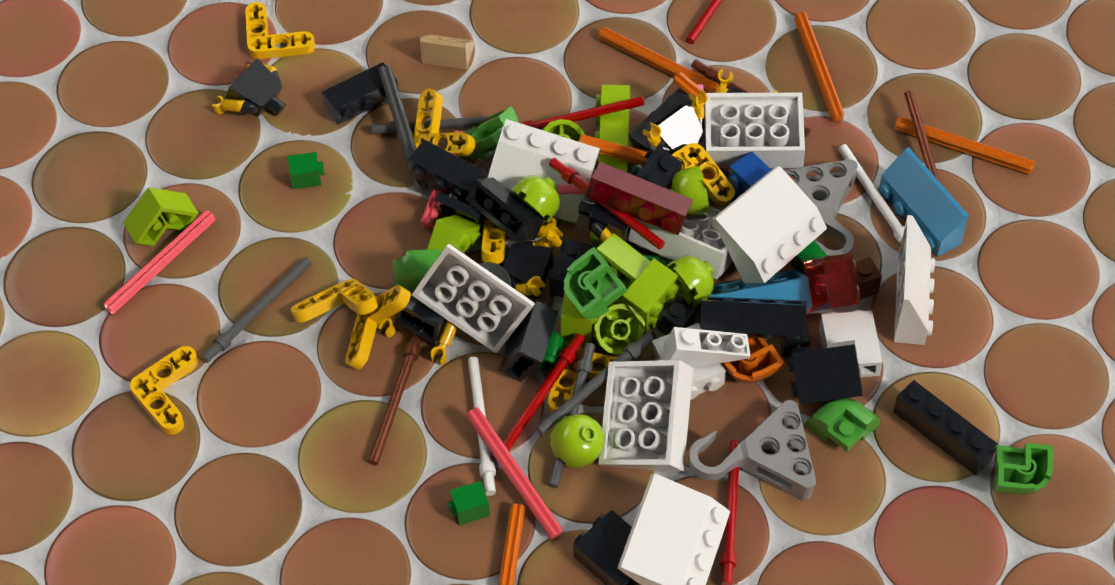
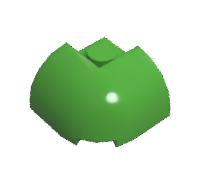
[456,106,519,161]
[563,247,628,319]
[392,249,441,294]
[806,398,880,452]
[993,443,1053,495]

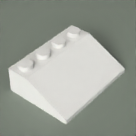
[705,92,805,168]
[488,119,600,224]
[712,166,827,283]
[628,206,733,279]
[894,215,935,345]
[412,243,535,353]
[598,360,693,471]
[617,473,730,585]

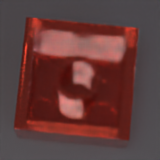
[803,253,860,312]

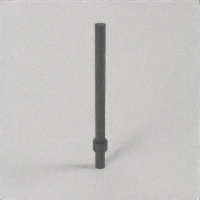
[371,116,489,135]
[201,257,312,363]
[536,332,654,435]
[548,343,595,488]

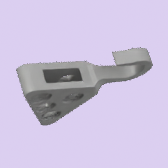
[784,159,858,264]
[688,400,816,501]

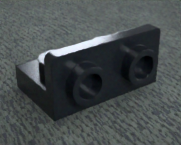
[632,141,683,188]
[435,192,486,231]

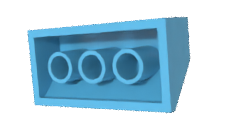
[879,147,969,257]
[708,269,812,308]

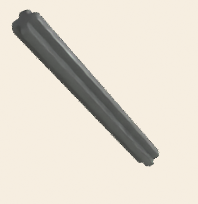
[379,65,428,192]

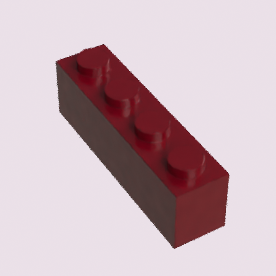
[585,162,693,235]

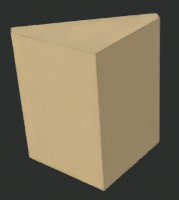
[420,34,475,70]

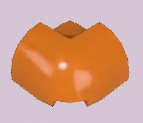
[722,334,785,384]

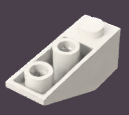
[664,327,750,368]

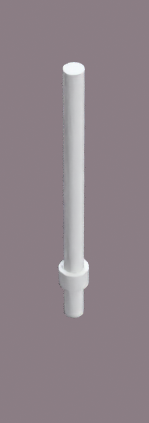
[838,144,905,244]
[468,357,496,496]

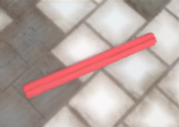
[103,210,215,314]
[467,407,562,539]

